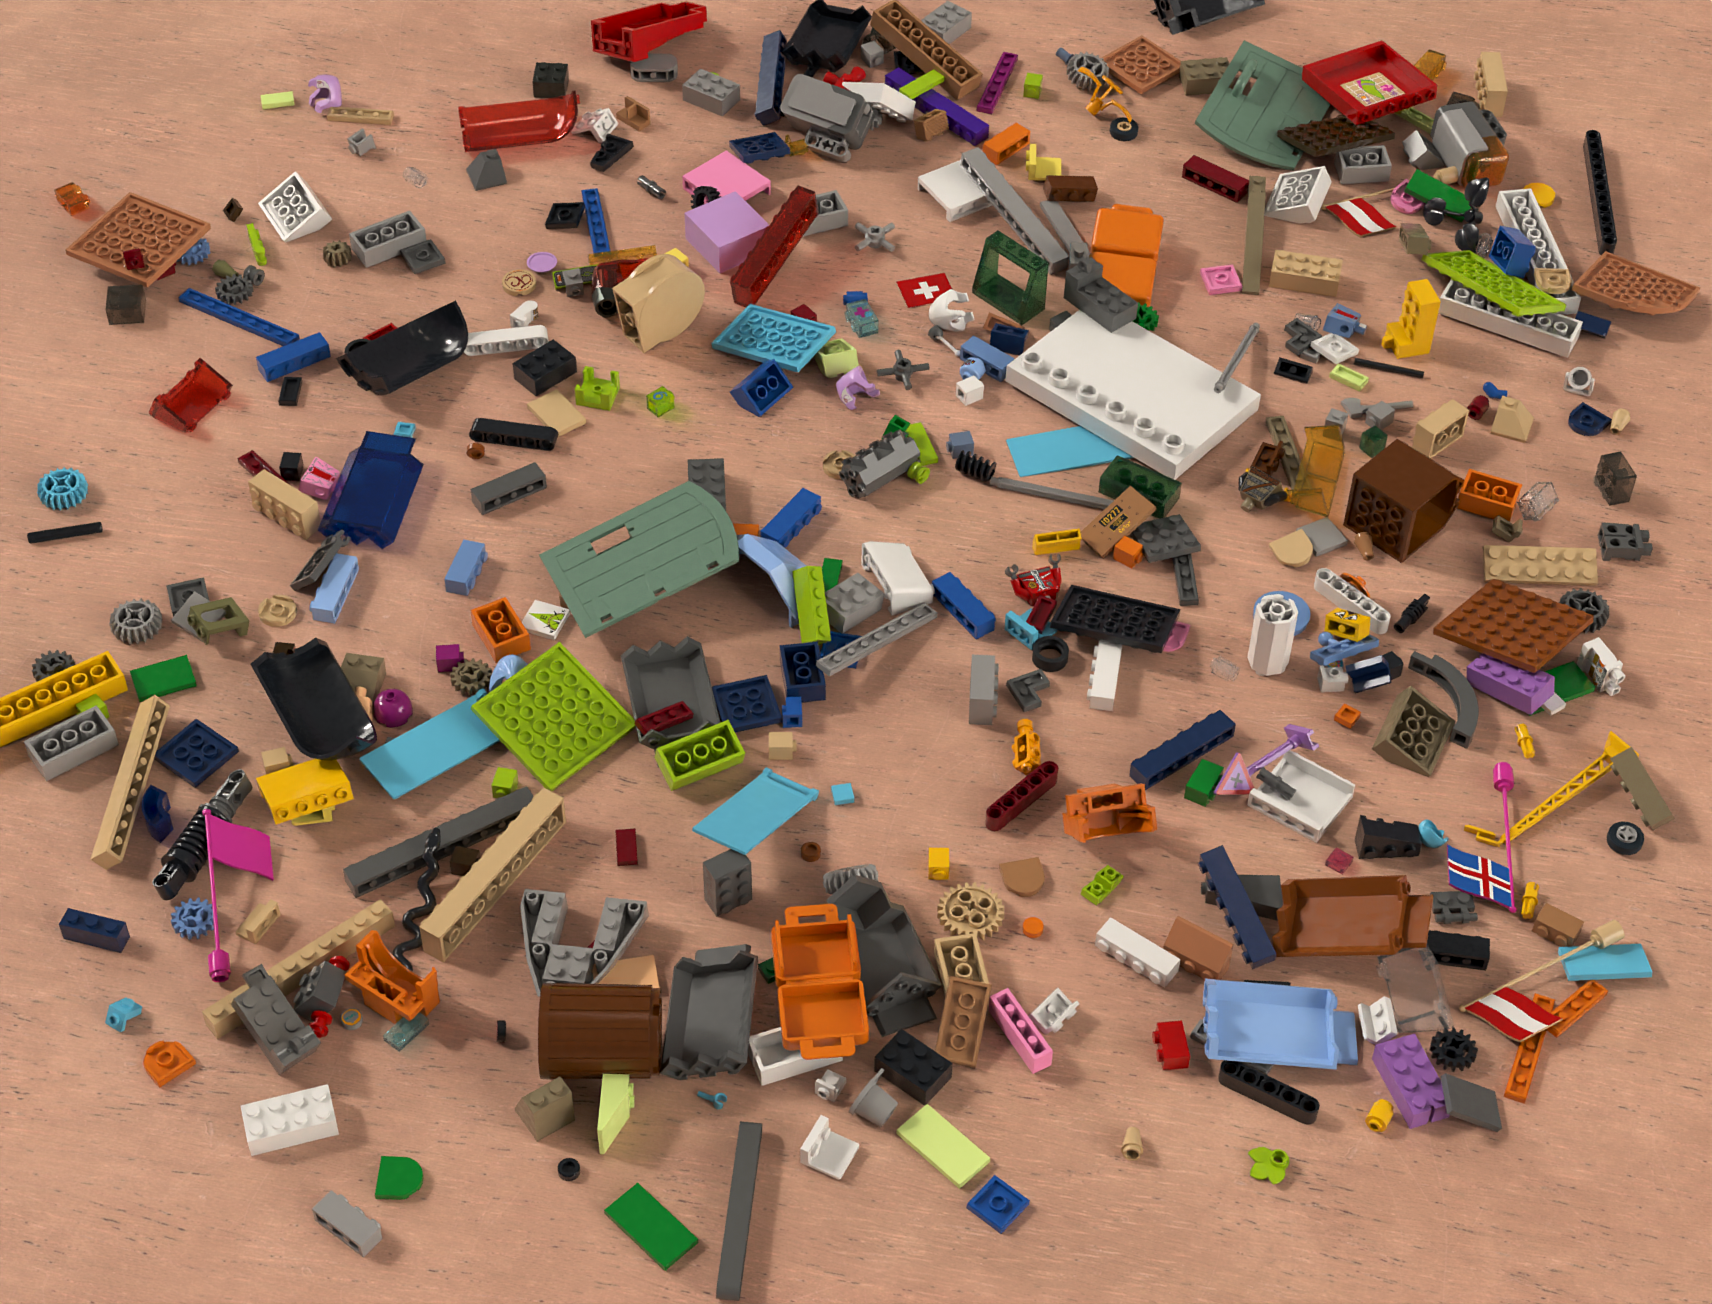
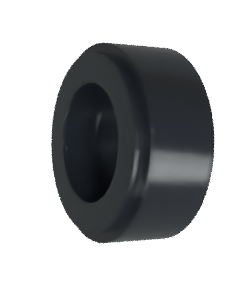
[497,1020,506,1042]
[558,1158,580,1181]

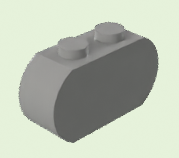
[630,54,678,82]

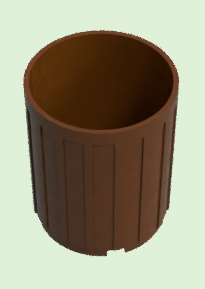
[538,983,662,1080]

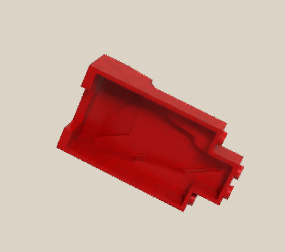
[591,1,707,62]

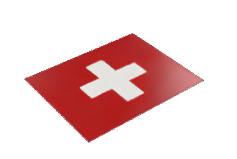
[896,273,952,308]

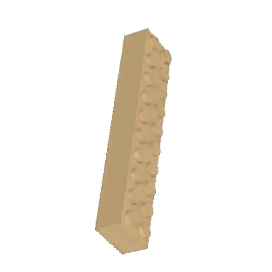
[419,788,566,963]

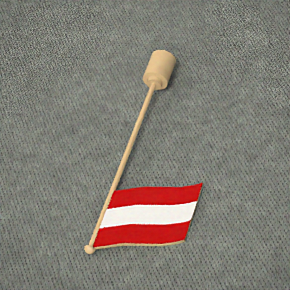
[1321,166,1458,237]
[1459,920,1625,1042]

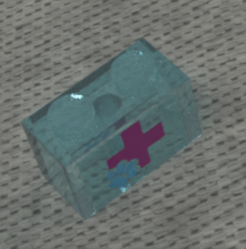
[844,299,879,338]

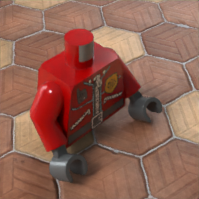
[1005,553,1062,606]

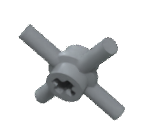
[855,222,895,252]

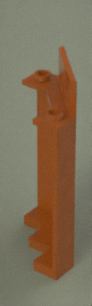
[1272,875,1434,957]

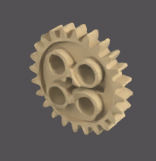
[937,882,1005,940]

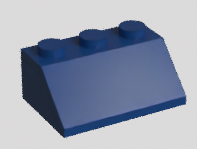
[730,359,793,417]

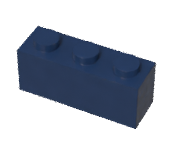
[59,908,130,953]

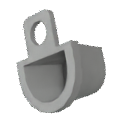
[849,1068,898,1127]

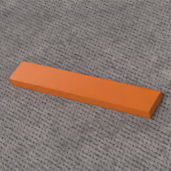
[1503,993,1555,1104]

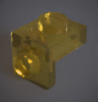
[784,134,809,157]

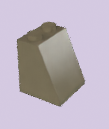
[515,1077,575,1141]

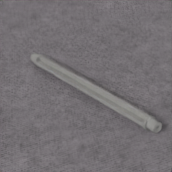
[1214,323,1260,393]
[990,477,1114,510]

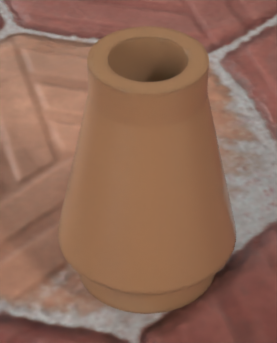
[1354,532,1374,561]

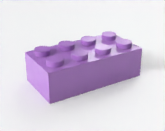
[1467,653,1555,715]
[1372,1033,1450,1129]

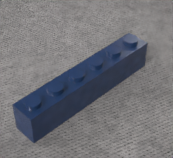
[1129,710,1236,790]
[1198,845,1276,970]

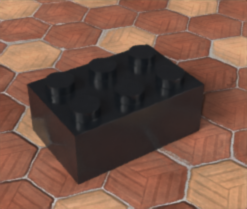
[512,339,577,396]
[874,1029,953,1106]

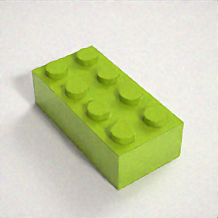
[654,720,745,791]

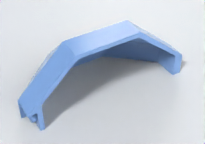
[737,534,806,628]

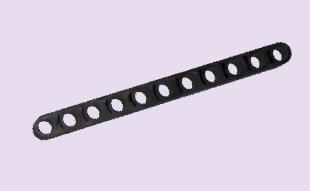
[1583,130,1617,255]

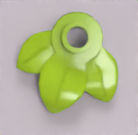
[1248,1147,1289,1185]

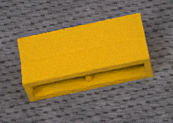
[1032,528,1082,555]

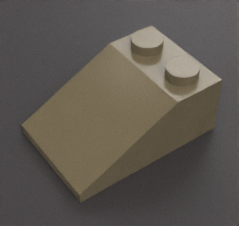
[341,653,386,703]

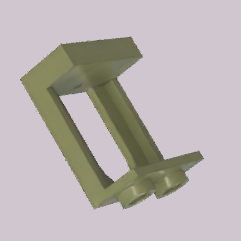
[187,597,250,645]

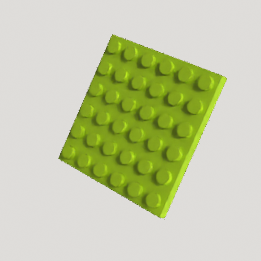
[471,642,636,791]

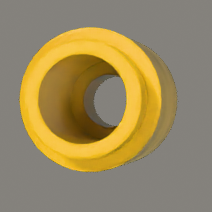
[1365,1099,1394,1132]

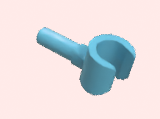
[697,1091,727,1110]

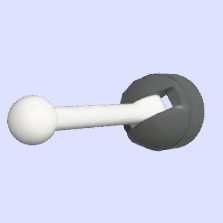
[928,325,960,357]

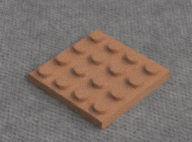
[1102,35,1181,94]

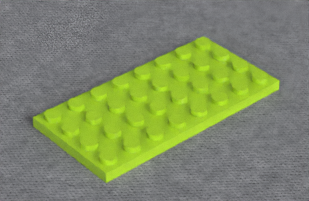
[1421,250,1566,317]

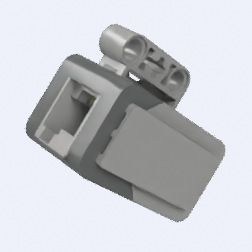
[780,74,874,162]

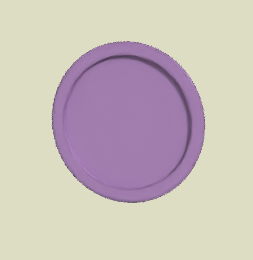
[527,252,557,273]

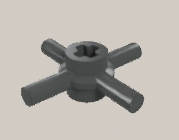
[877,350,930,390]

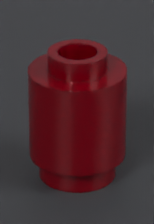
[1467,395,1489,420]

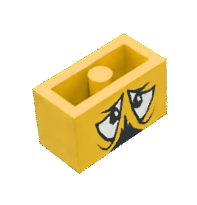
[1324,608,1371,642]

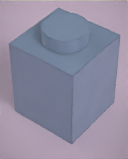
[946,431,974,459]

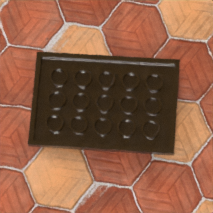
[1277,115,1395,157]

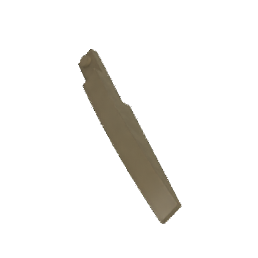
[1242,176,1266,295]

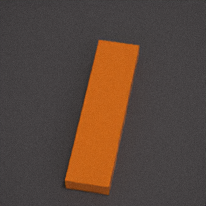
[1546,980,1608,1038]

